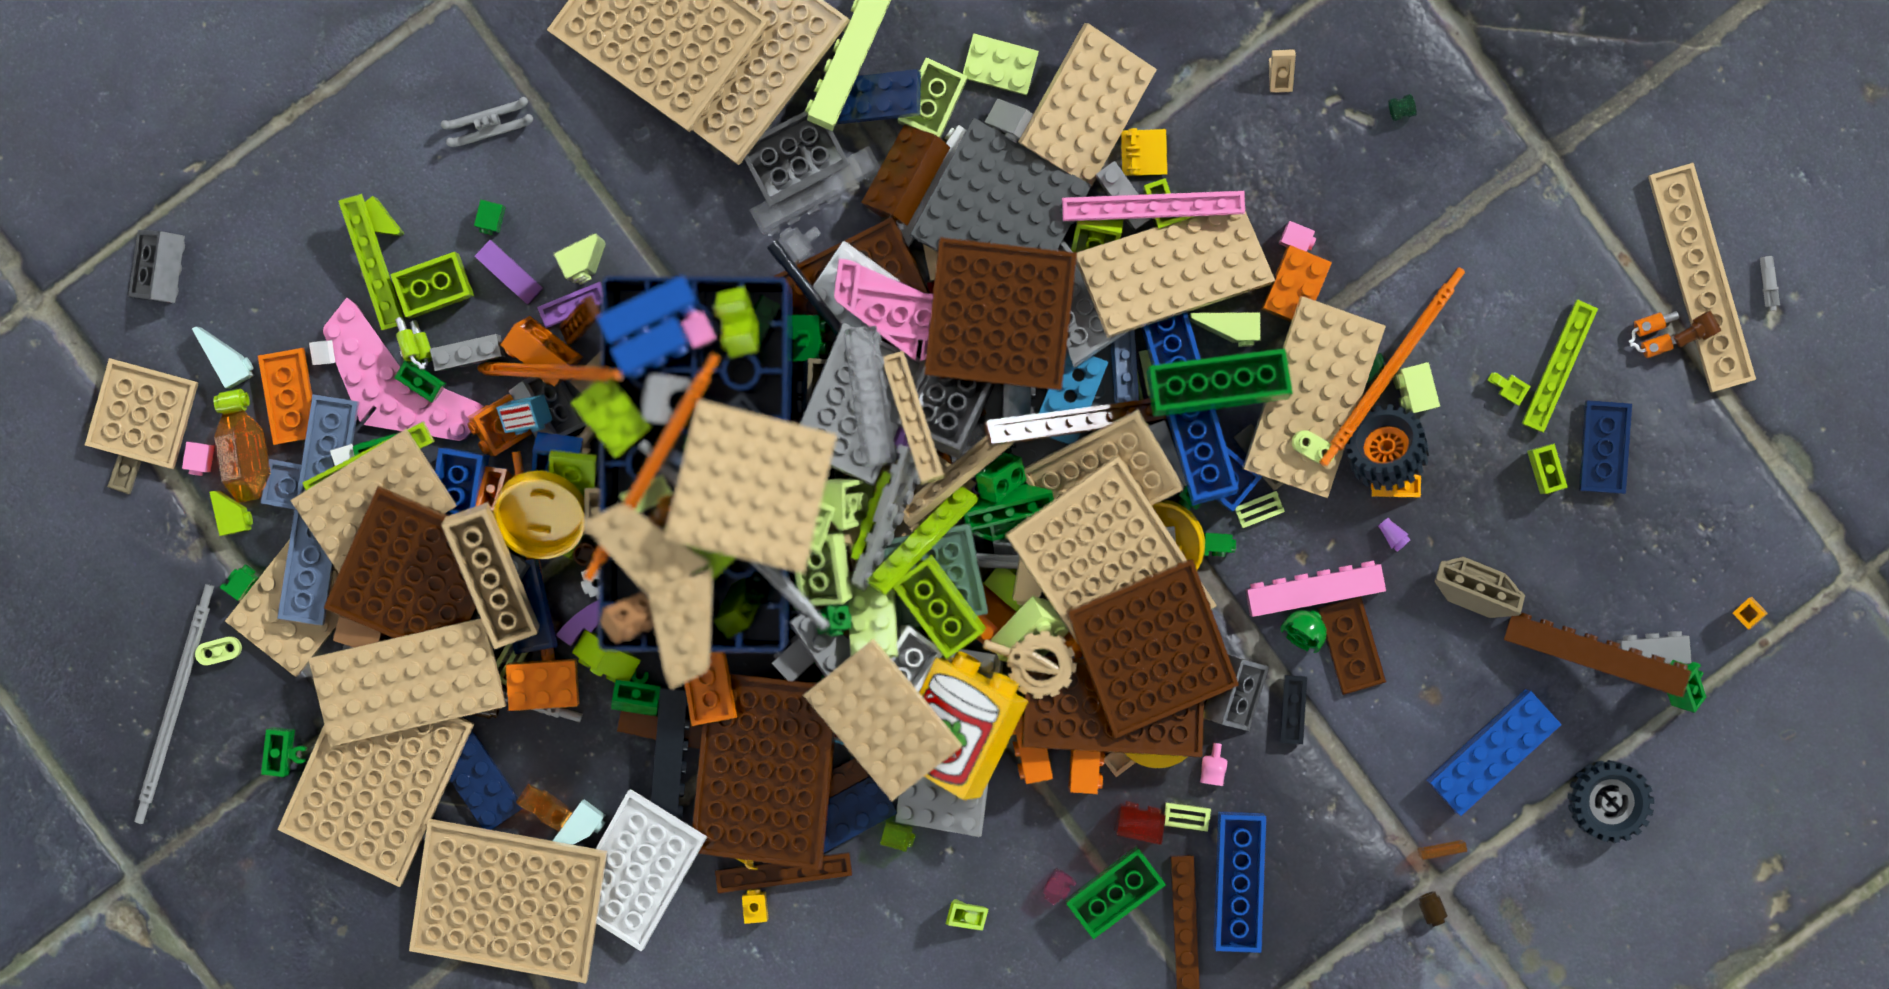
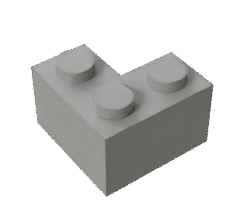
[985,99,1033,143]

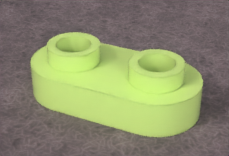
[1292,430,1335,464]
[195,636,242,665]

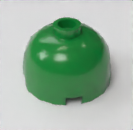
[1280,610,1327,653]

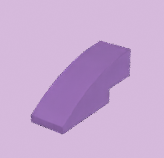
[475,240,543,304]
[556,600,599,646]

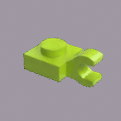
[1487,372,1531,406]

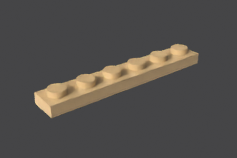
[881,351,944,484]
[903,436,1013,527]

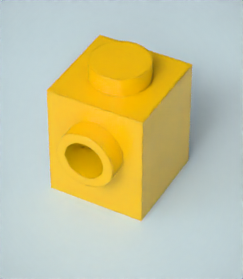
[742,888,768,924]

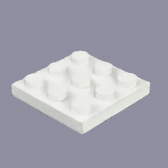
[813,241,900,333]

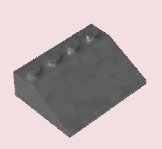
[744,111,850,207]
[896,365,996,459]

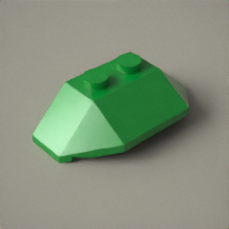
[964,484,1054,541]

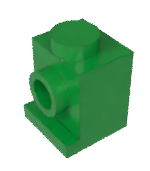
[1204,533,1236,557]
[220,564,259,601]

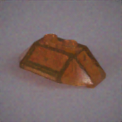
[214,411,271,503]

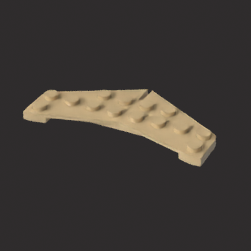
[584,504,713,689]

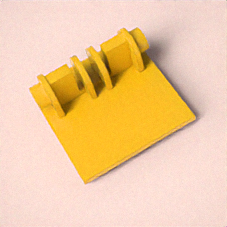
[1121,128,1167,176]

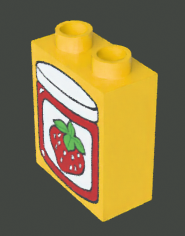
[919,651,1028,800]

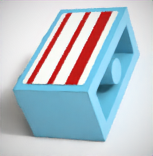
[496,394,552,435]

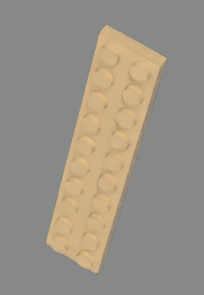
[1648,163,1756,392]

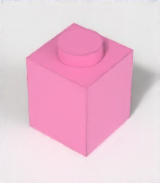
[1279,221,1316,252]
[682,310,717,349]
[182,442,215,476]

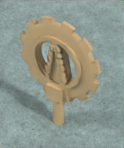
[983,631,1076,699]

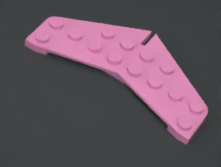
[834,259,933,361]
[323,298,484,441]

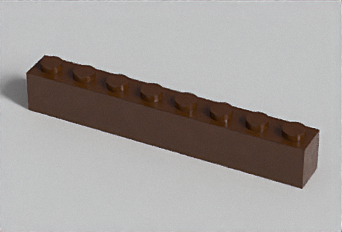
[1504,612,1692,698]

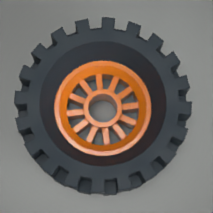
[1345,405,1429,491]

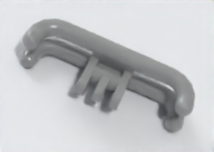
[441,97,533,147]

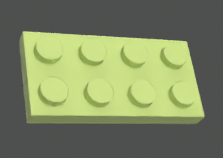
[849,571,898,658]

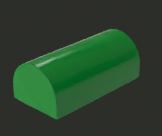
[394,361,446,403]

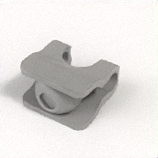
[641,374,693,426]

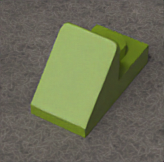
[945,899,988,931]

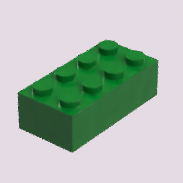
[1065,846,1166,940]

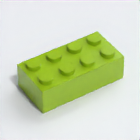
[893,554,986,659]

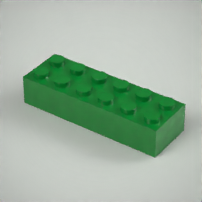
[1146,349,1293,417]

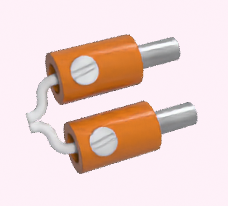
[1629,311,1679,358]

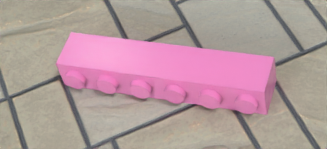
[1245,561,1386,617]

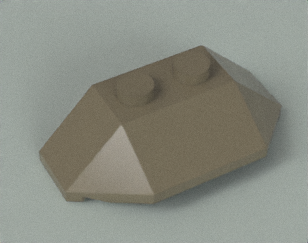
[1435,557,1525,618]

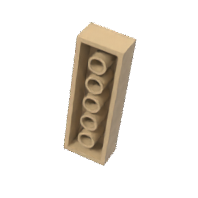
[442,502,539,649]

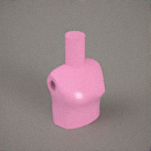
[1200,743,1227,786]

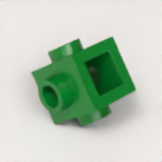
[817,604,852,637]

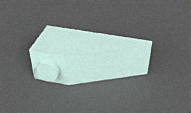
[192,327,254,389]
[553,799,606,845]

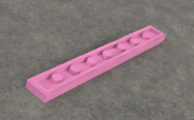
[1062,191,1245,222]

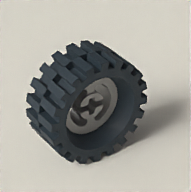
[1567,760,1655,843]

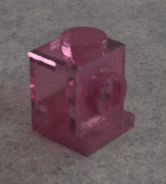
[1042,868,1077,905]

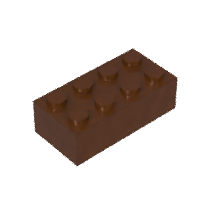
[861,124,951,226]

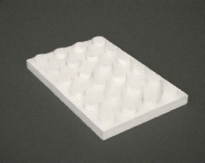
[596,789,707,951]

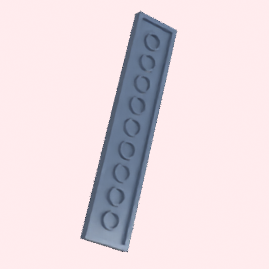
[277,394,359,626]

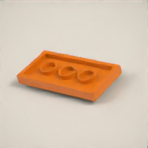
[258,348,312,445]

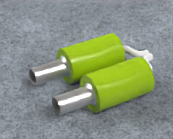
[396,317,432,370]

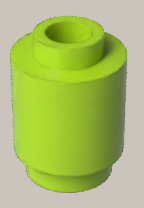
[213,389,250,415]

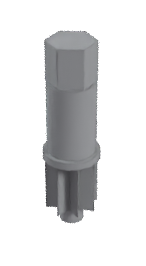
[1760,256,1780,311]

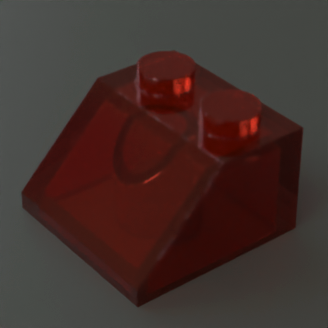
[1114,801,1165,845]

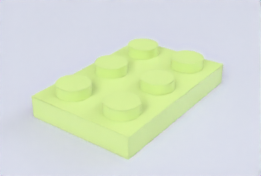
[963,34,1039,96]

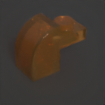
[516,783,572,832]

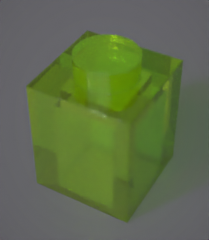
[880,820,916,852]

